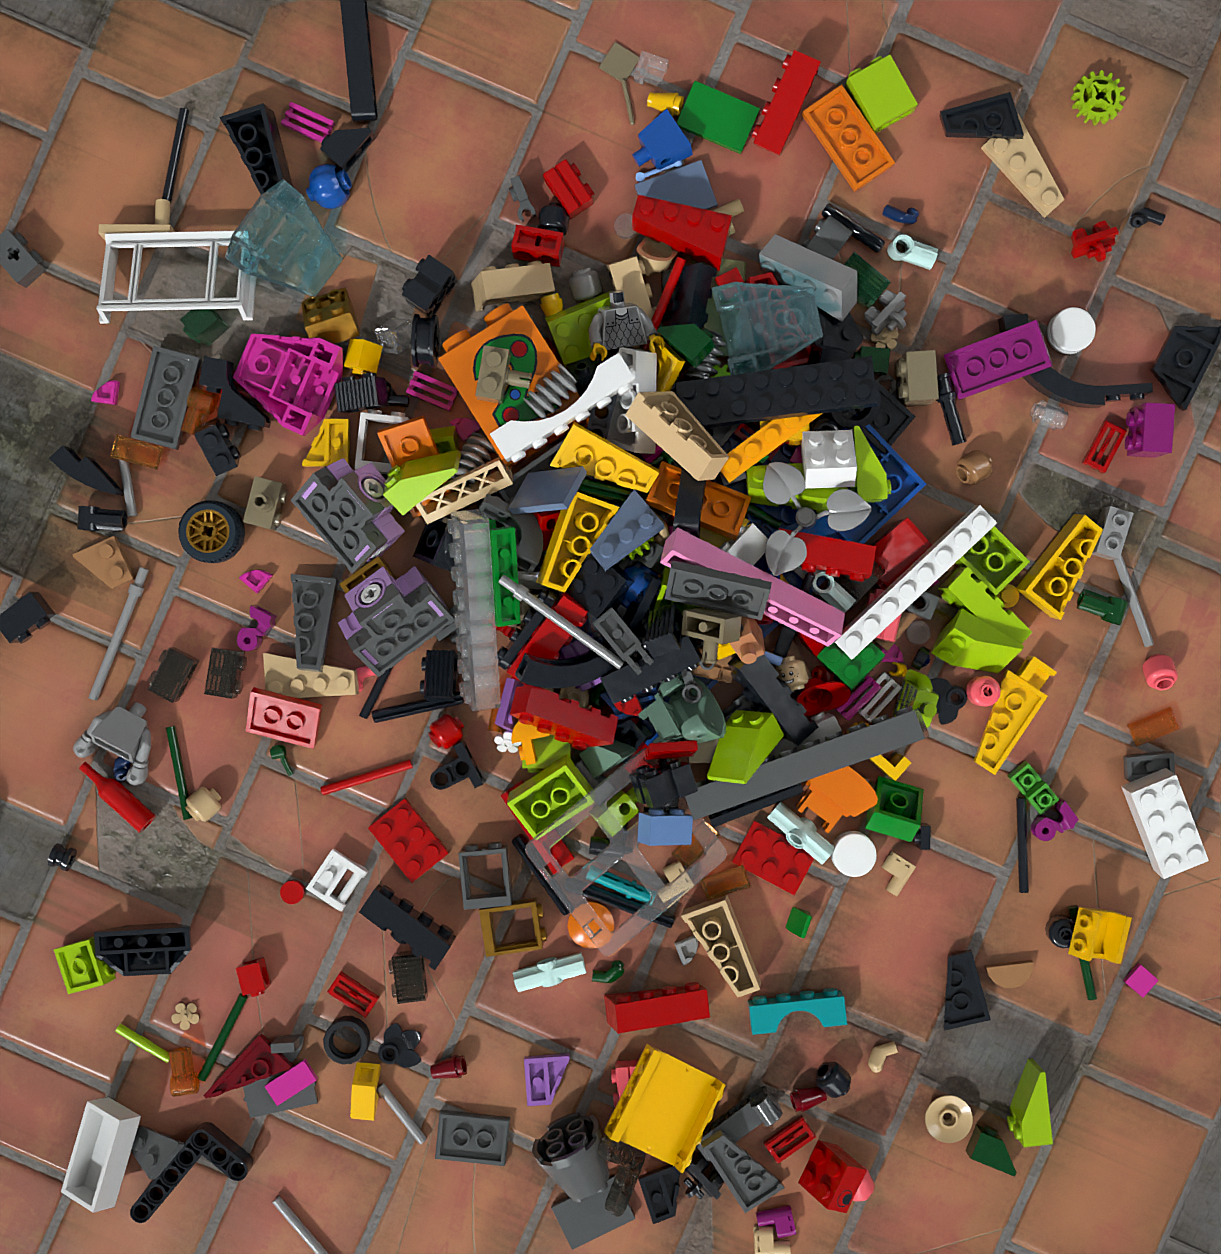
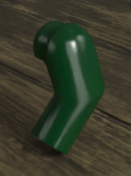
[588,682,607,709]
[592,960,625,984]

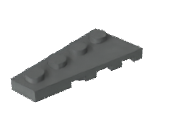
[291,574,339,672]
[700,1130,785,1213]

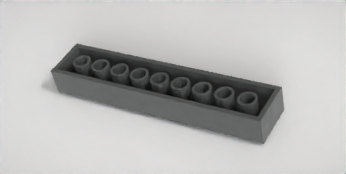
[685,706,930,820]

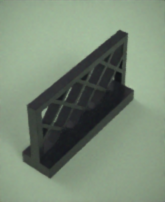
[708,783,803,828]

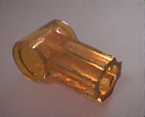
[181,387,218,435]
[169,1046,200,1097]

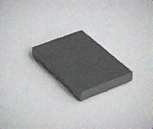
[435,1110,510,1166]
[551,1174,635,1250]

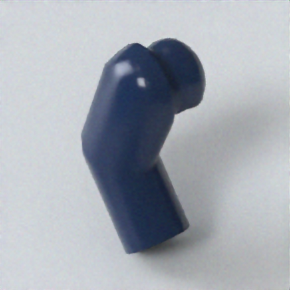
[882,204,919,225]
[113,756,131,782]

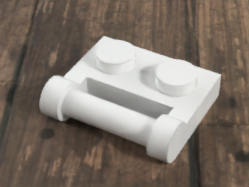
[306,848,368,911]

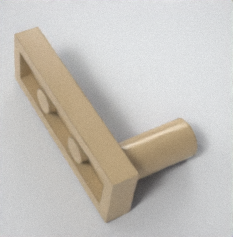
[98,199,175,241]

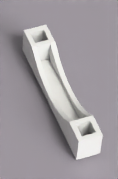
[490,353,635,462]

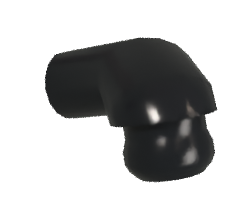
[1129,207,1166,228]

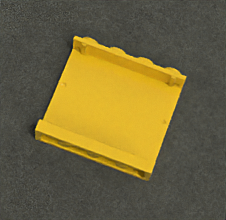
[603,1044,726,1173]

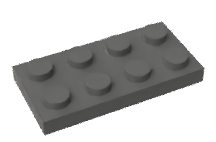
[130,346,202,450]
[665,560,772,620]

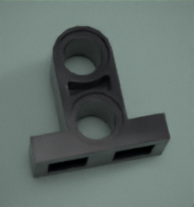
[430,740,485,790]

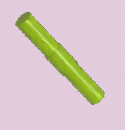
[115,1023,173,1063]

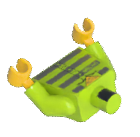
[874,662,939,728]

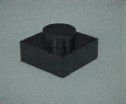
[913,823,931,850]

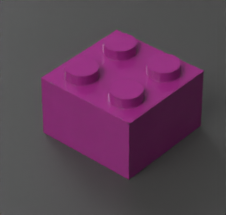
[1125,402,1175,458]

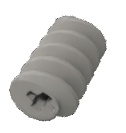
[523,364,577,419]
[451,432,496,485]

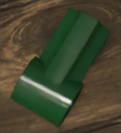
[1076,589,1129,625]

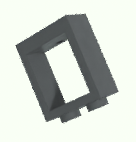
[458,842,513,910]

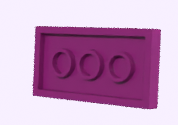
[944,320,1053,400]

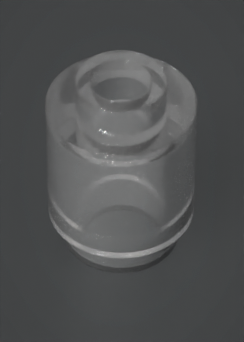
[1030,400,1068,430]

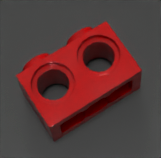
[511,224,565,267]

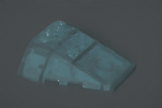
[225,179,343,296]
[712,282,823,375]

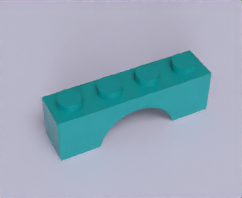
[748,988,847,1035]

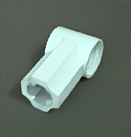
[887,234,938,270]

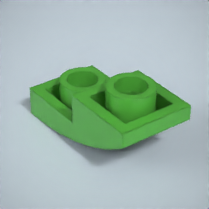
[1007,761,1059,815]

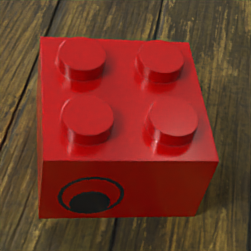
[798,1140,867,1213]

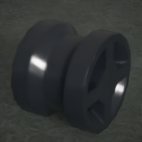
[48,843,77,872]

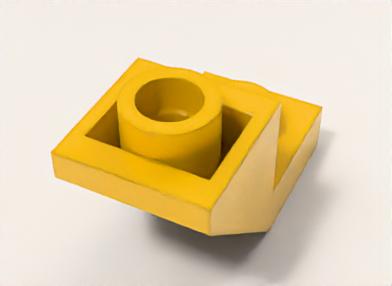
[350,1062,381,1121]

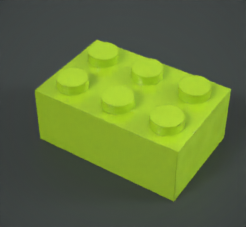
[545,291,611,367]
[955,526,1030,596]
[507,755,595,840]

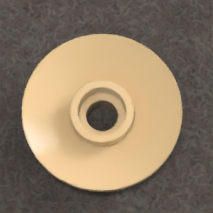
[925,1095,973,1143]

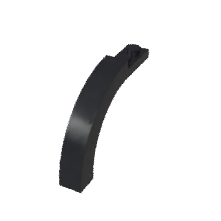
[998,314,1153,408]
[515,572,662,688]

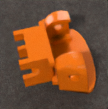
[795,766,878,833]

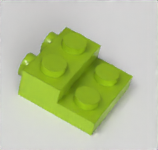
[54,936,116,994]

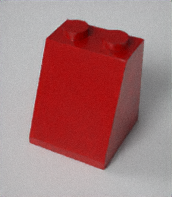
[872,517,932,590]

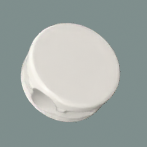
[1047,307,1096,354]
[831,831,877,877]

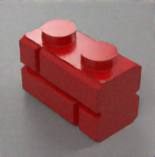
[543,159,594,219]

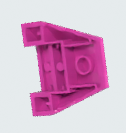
[233,334,343,436]

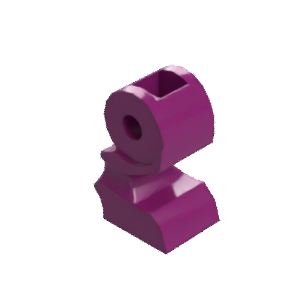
[237,605,277,651]
[1031,798,1079,841]

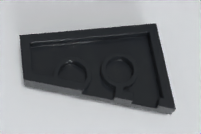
[939,92,1024,139]
[943,949,991,1031]

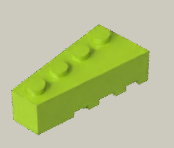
[745,463,848,513]
[938,566,1032,644]

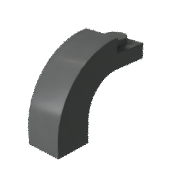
[477,494,543,574]

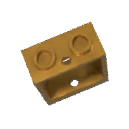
[479,898,547,957]

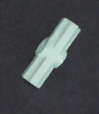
[793,566,856,612]
[767,802,835,864]
[513,952,587,992]

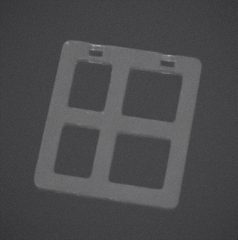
[525,748,727,956]

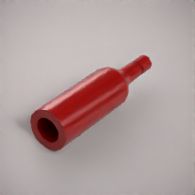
[79,762,156,833]

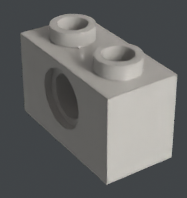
[1092,506,1134,560]

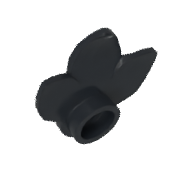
[930,678,967,725]
[378,1023,422,1068]

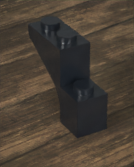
[199,356,271,431]

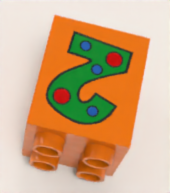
[438,303,587,469]

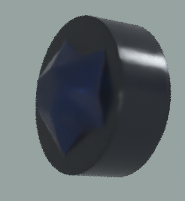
[911,646,931,671]

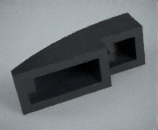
[49,445,124,496]

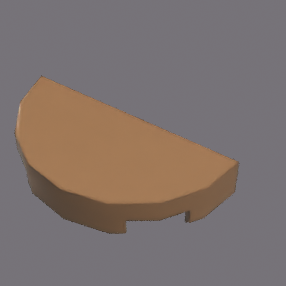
[985,960,1034,988]

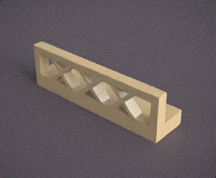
[416,457,513,524]

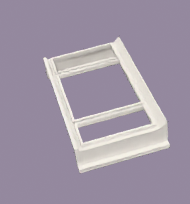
[96,231,259,324]

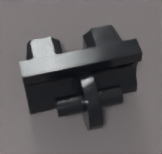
[683,1155,724,1200]

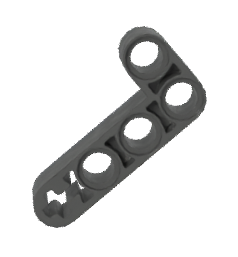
[696,1086,782,1161]

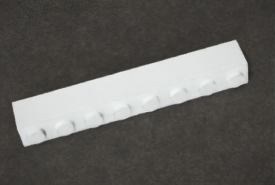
[834,505,997,660]

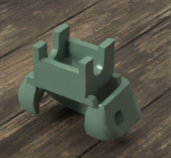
[638,672,726,744]

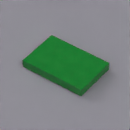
[677,81,760,154]

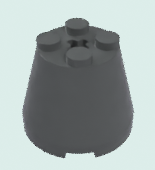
[532,1112,610,1203]

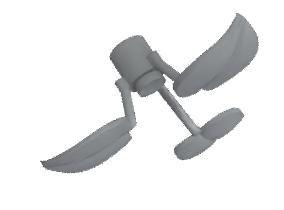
[763,462,872,576]

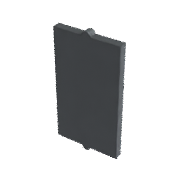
[243,1064,318,1118]

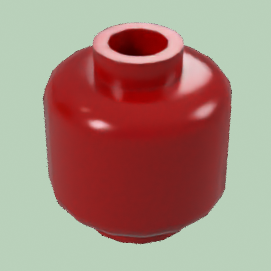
[428,714,464,749]

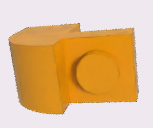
[511,722,550,765]

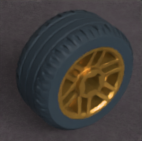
[178,500,245,563]

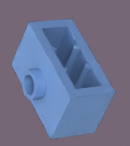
[637,808,693,846]

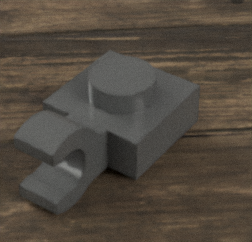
[508,175,536,223]

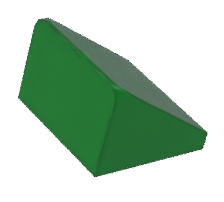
[786,907,812,939]

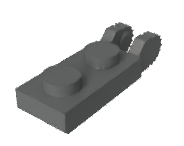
[593,607,654,675]

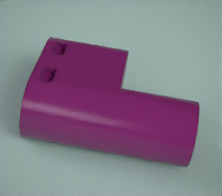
[756,1205,796,1238]

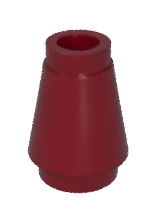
[430,1054,467,1079]
[790,1087,827,1113]

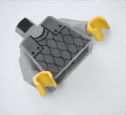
[588,290,665,361]

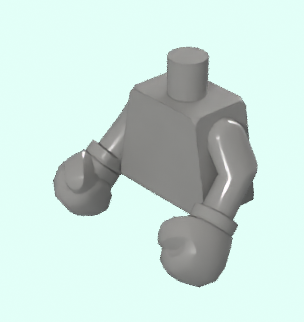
[73,702,151,785]

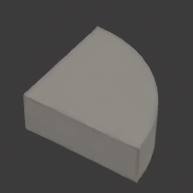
[674,935,698,966]

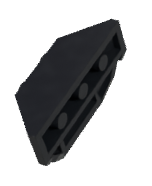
[94,923,192,976]

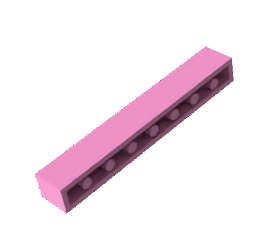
[660,527,845,646]

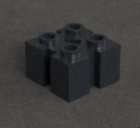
[402,255,458,318]
[629,758,698,809]

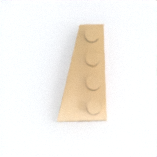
[981,114,1065,218]
[263,653,359,698]

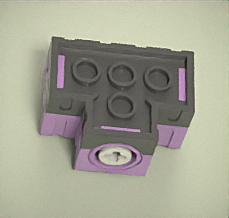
[290,458,405,574]
[338,566,455,677]

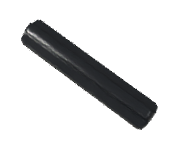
[822,204,885,253]

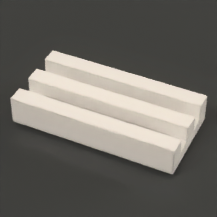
[852,672,902,723]

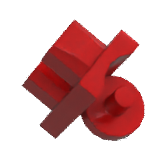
[1071,220,1119,262]

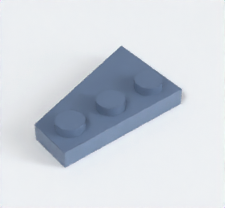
[590,490,664,571]

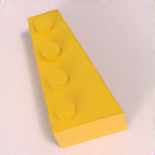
[536,492,620,593]

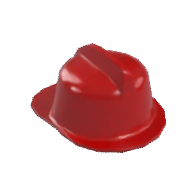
[796,678,851,716]

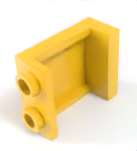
[846,721,911,781]
[1068,907,1132,964]

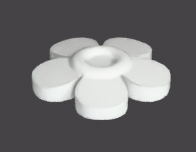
[494,731,521,753]

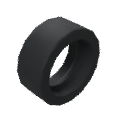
[323,1016,370,1065]

